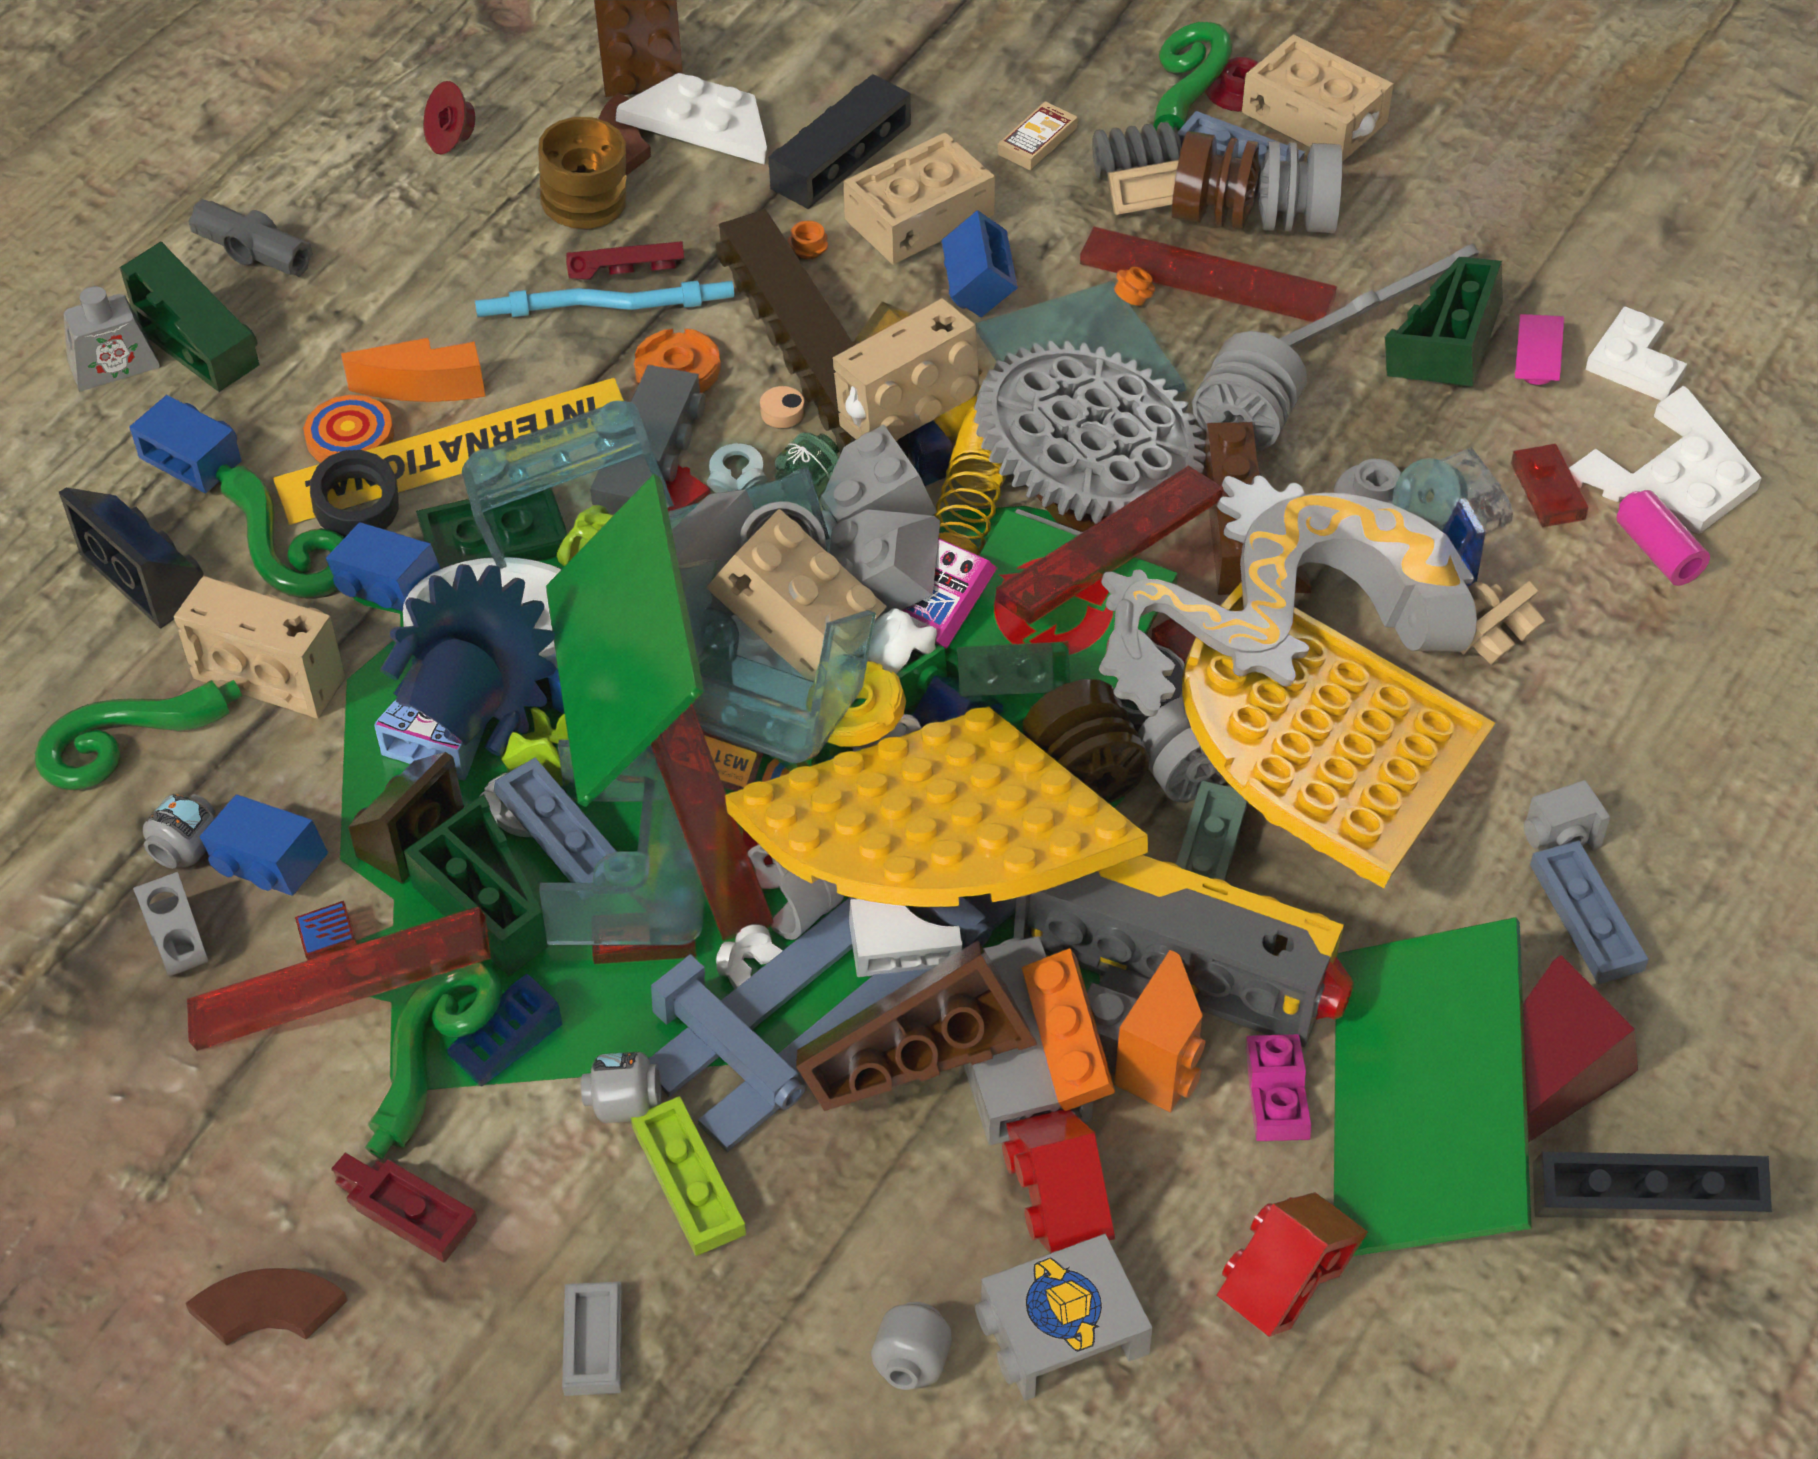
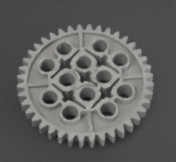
[974,341,1206,526]

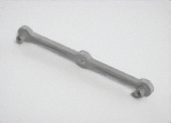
[1279,243,1479,348]

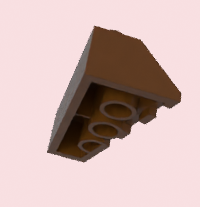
[1204,422,1312,595]
[796,940,1037,1111]

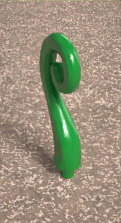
[1153,22,1232,131]
[216,464,345,598]
[35,680,242,790]
[365,958,502,1159]

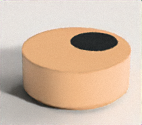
[760,386,805,428]

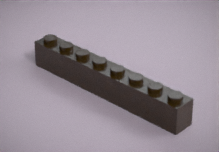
[716,209,908,458]

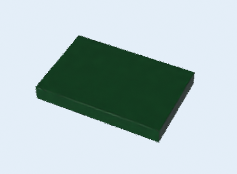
[416,481,568,569]

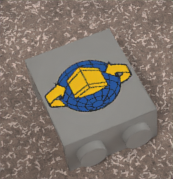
[975,1234,1152,1401]

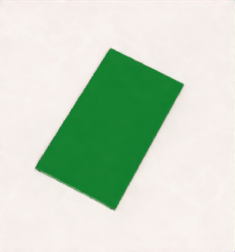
[546,474,704,807]
[1334,917,1532,1256]

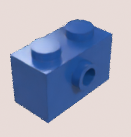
[942,210,1018,317]
[129,394,242,494]
[326,522,441,612]
[199,794,328,896]

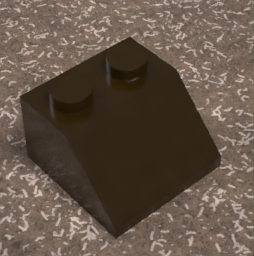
[348,752,464,884]

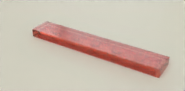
[1080,226,1337,322]
[995,465,1223,625]
[651,704,774,941]
[187,906,491,1051]

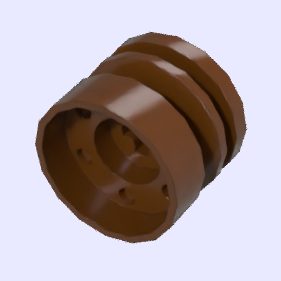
[1172,131,1261,230]

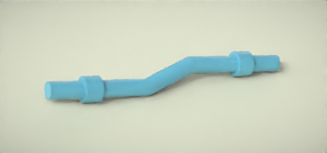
[475,281,734,317]

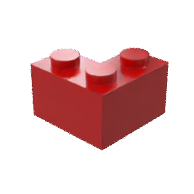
[1002,1109,1115,1254]
[1216,1192,1368,1337]

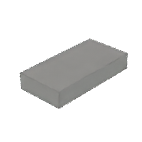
[562,1282,623,1396]

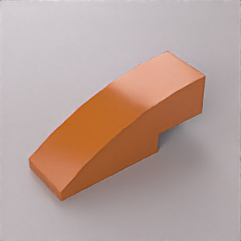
[341,338,486,402]

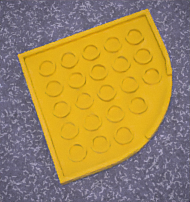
[1182,582,1495,888]
[725,707,1148,907]

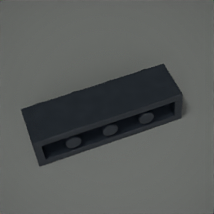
[768,74,911,209]
[1533,1152,1772,1222]

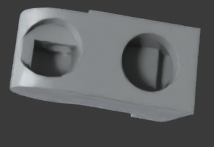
[133,872,208,976]

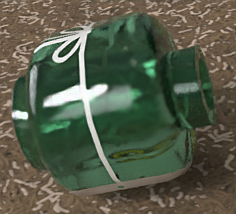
[775,432,839,500]

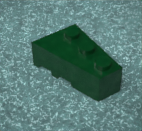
[119,241,260,392]
[1385,257,1503,386]
[404,794,549,976]

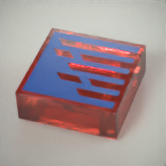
[295,900,359,966]

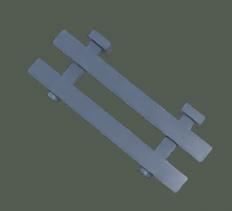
[649,893,1016,1152]

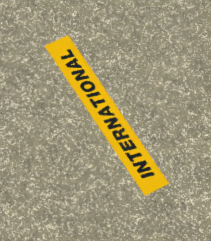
[273,378,627,525]

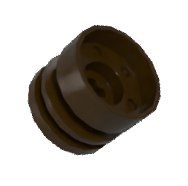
[1023,679,1150,804]

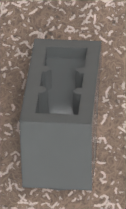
[1087,965,1150,1074]

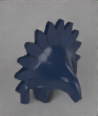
[380,564,556,757]

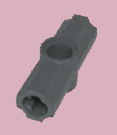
[189,199,313,277]

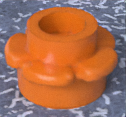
[787,221,828,259]
[1114,267,1155,306]

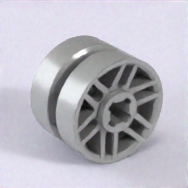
[1138,697,1226,802]

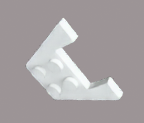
[1566,386,1761,534]

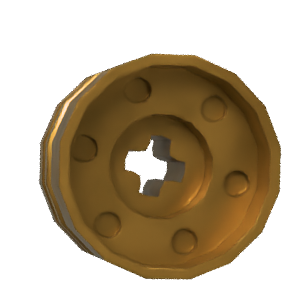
[538,117,626,229]

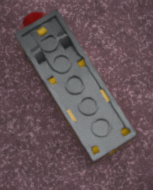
[1014,855,1354,1048]

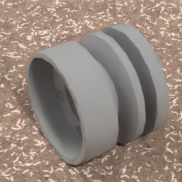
[1258,141,1342,233]
[1192,331,1307,451]

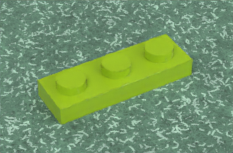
[631,1096,746,1256]

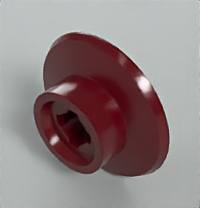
[1205,57,1258,112]
[423,81,476,154]

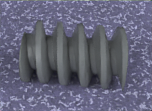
[1092,122,1181,179]

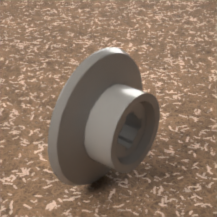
[1334,459,1415,512]

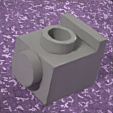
[1524,780,1610,851]

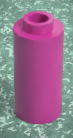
[1616,490,1710,586]

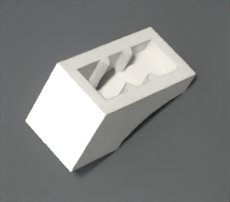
[849,899,962,977]

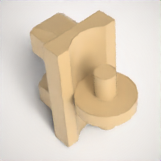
[1461,581,1545,665]

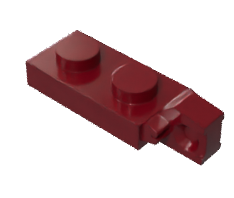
[566,241,684,280]
[331,1152,478,1263]

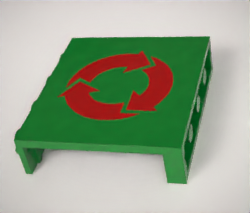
[935,509,1177,707]

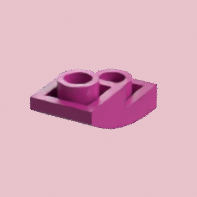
[1515,314,1564,385]
[1246,1034,1311,1141]

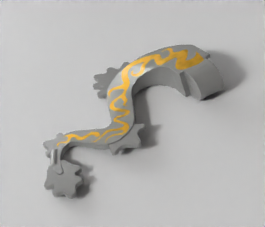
[1099,476,1477,717]

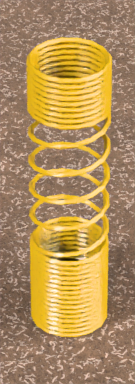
[934,405,1007,556]

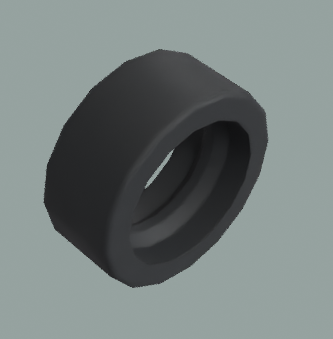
[310,450,399,537]

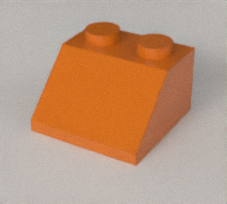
[1114,950,1206,1113]

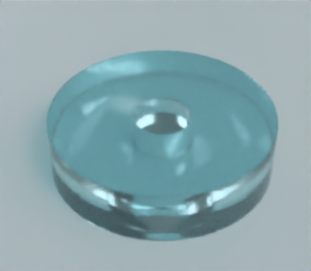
[1393,458,1468,532]

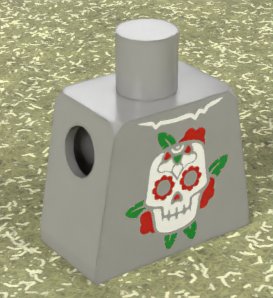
[63,286,160,392]

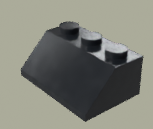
[59,487,204,628]

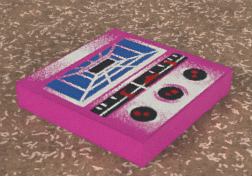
[901,538,997,649]

